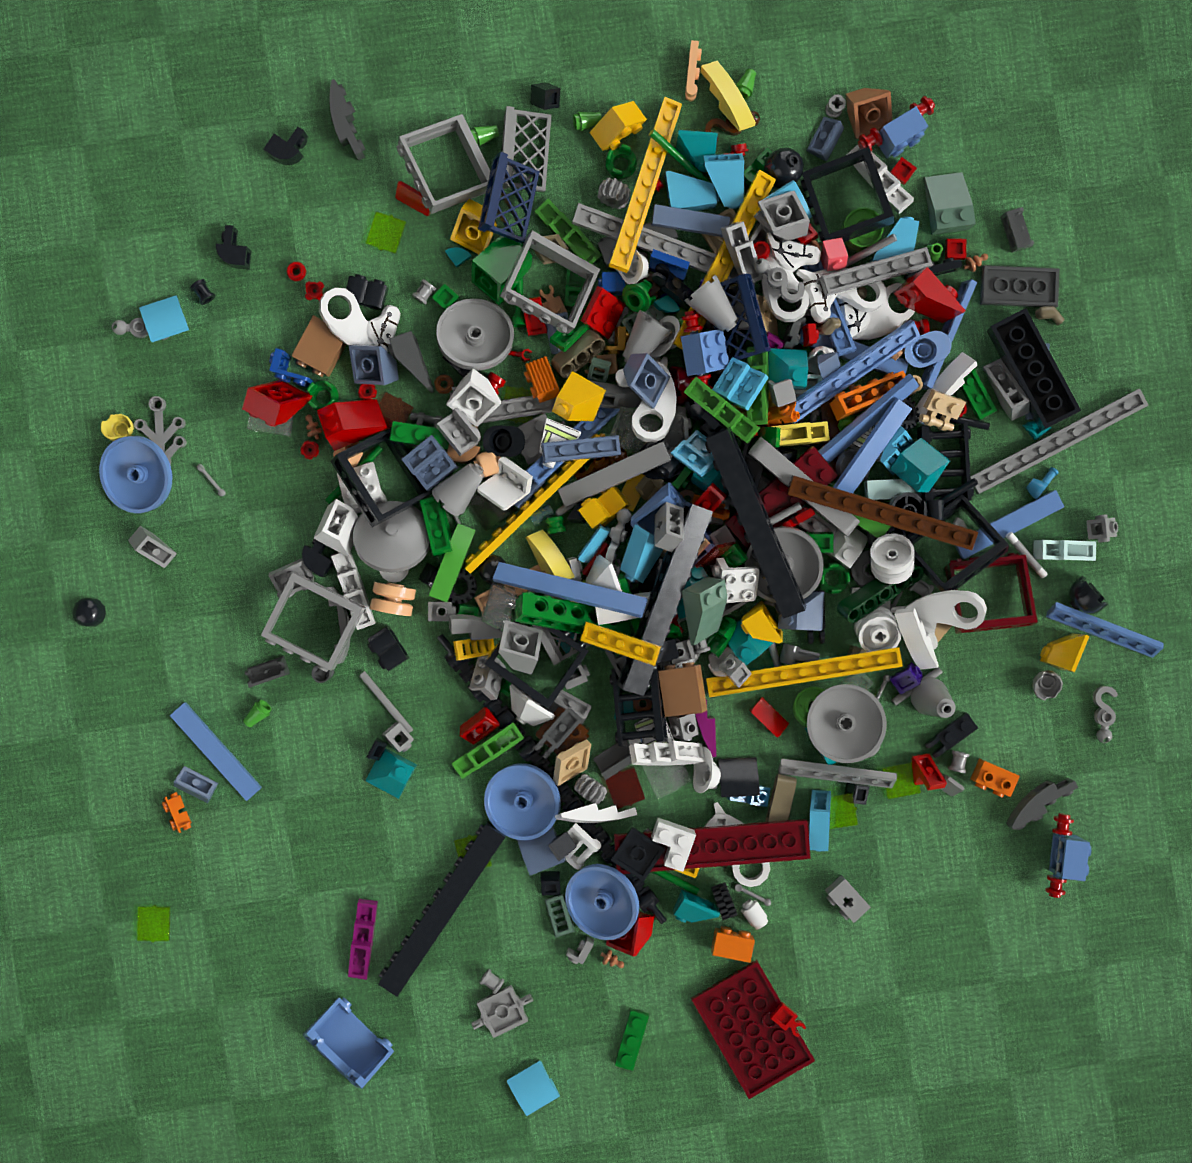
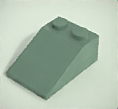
[924,172,976,235]
[682,577,728,646]

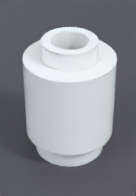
[741,899,768,930]

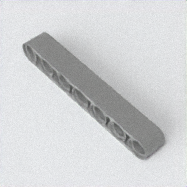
[747,437,860,537]

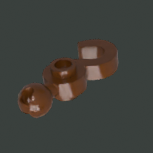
[704,111,760,142]
[574,448,627,480]

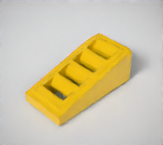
[453,638,495,661]

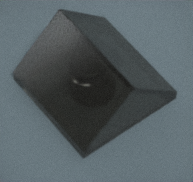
[468,490,518,531]

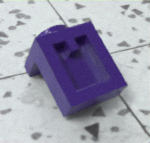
[890,662,923,695]

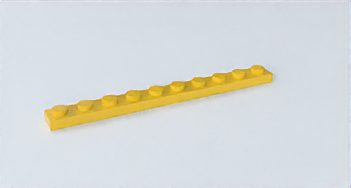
[609,97,682,273]
[672,170,776,349]
[464,433,605,574]
[706,647,903,697]

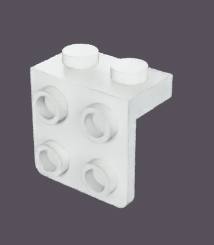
[477,457,533,510]
[712,558,760,603]

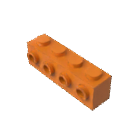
[829,371,906,421]

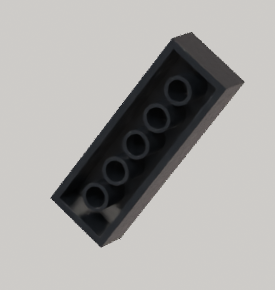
[987,308,1081,432]

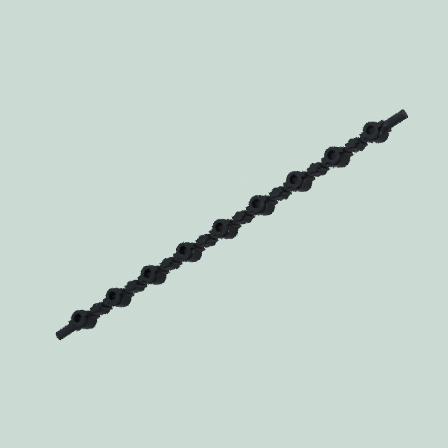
[437,634,667,924]

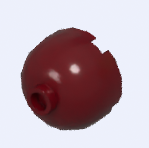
[669,366,695,405]

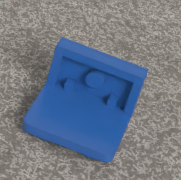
[269,348,315,388]

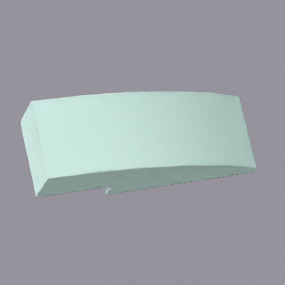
[864,479,921,500]
[1033,540,1096,561]

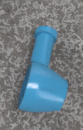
[1026,467,1059,499]

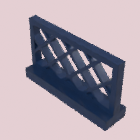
[478,152,540,244]
[713,274,771,363]

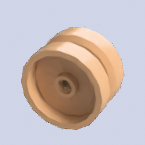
[369,582,416,616]

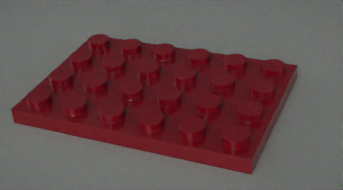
[691,960,815,1099]

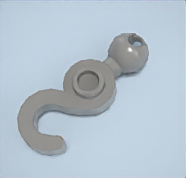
[754,258,805,303]
[112,318,169,340]
[605,508,631,565]
[1093,686,1118,743]

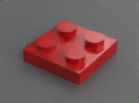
[581,286,625,339]

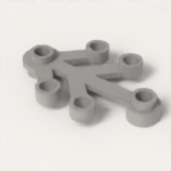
[134,396,187,466]

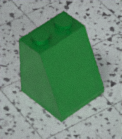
[471,235,533,305]

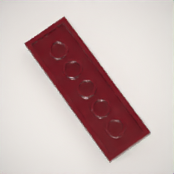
[724,446,838,550]

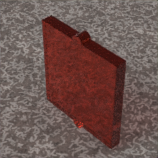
[379,392,414,431]
[695,541,735,568]
[606,767,645,809]

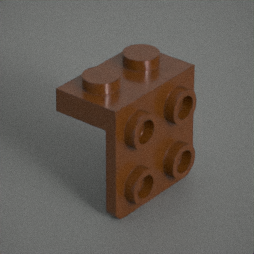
[536,707,590,755]

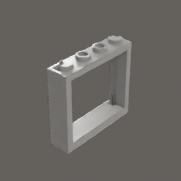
[396,114,490,214]
[500,230,600,334]
[261,573,366,672]

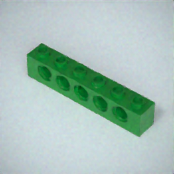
[515,592,631,636]

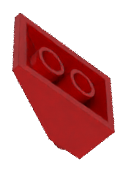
[894,267,966,323]
[242,380,312,427]
[317,399,388,451]

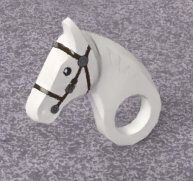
[796,268,886,323]
[319,288,401,352]

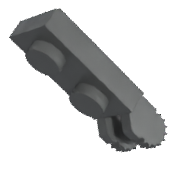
[534,706,583,759]

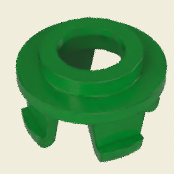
[606,144,637,179]
[622,279,656,313]
[306,381,339,411]
[819,563,850,594]

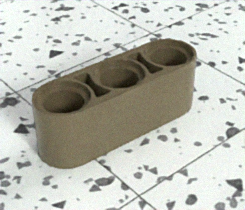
[551,329,605,378]
[765,773,797,822]

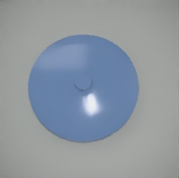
[99,436,172,513]
[484,763,561,840]
[565,864,639,940]

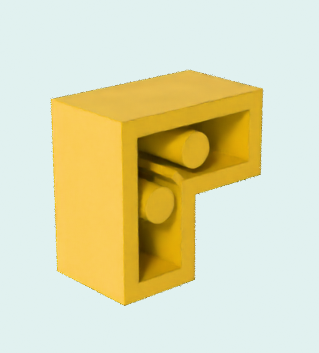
[589,101,647,151]
[578,487,631,529]

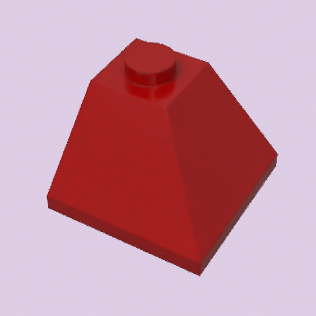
[606,911,654,957]

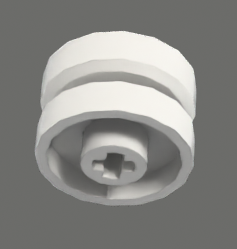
[870,534,914,584]
[854,606,901,652]

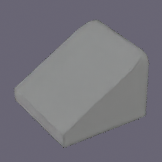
[941,775,965,796]

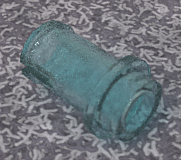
[530,504,555,525]

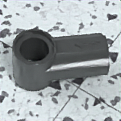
[779,643,820,665]

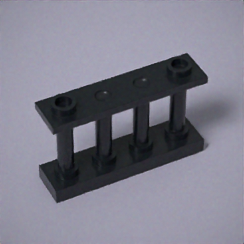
[917,423,974,502]
[609,664,668,747]

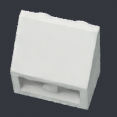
[314,499,359,556]

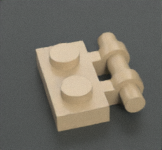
[919,389,966,431]

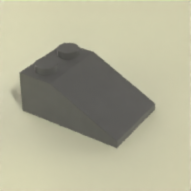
[388,331,435,393]

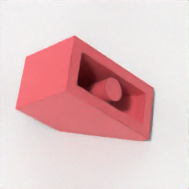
[820,237,848,272]

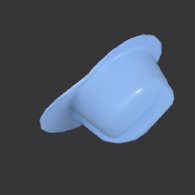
[904,331,951,368]

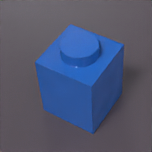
[598,272,625,295]

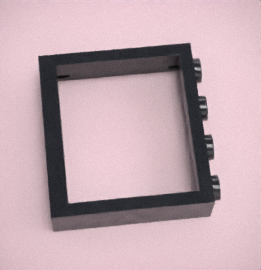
[800,147,894,243]
[330,427,432,528]
[904,494,1009,592]
[483,619,589,709]

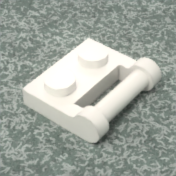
[565,823,601,870]

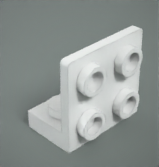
[337,462,387,514]

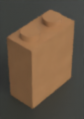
[292,315,347,377]
[658,662,707,717]

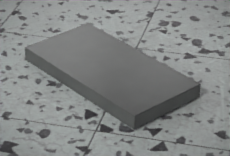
[980,265,1060,308]

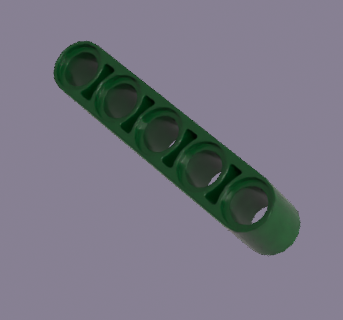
[837,562,924,623]

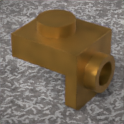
[603,327,629,354]

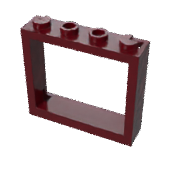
[945,553,1038,634]

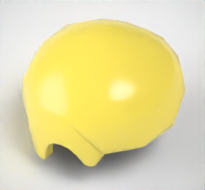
[101,414,134,441]

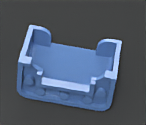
[630,482,716,567]
[302,997,394,1089]

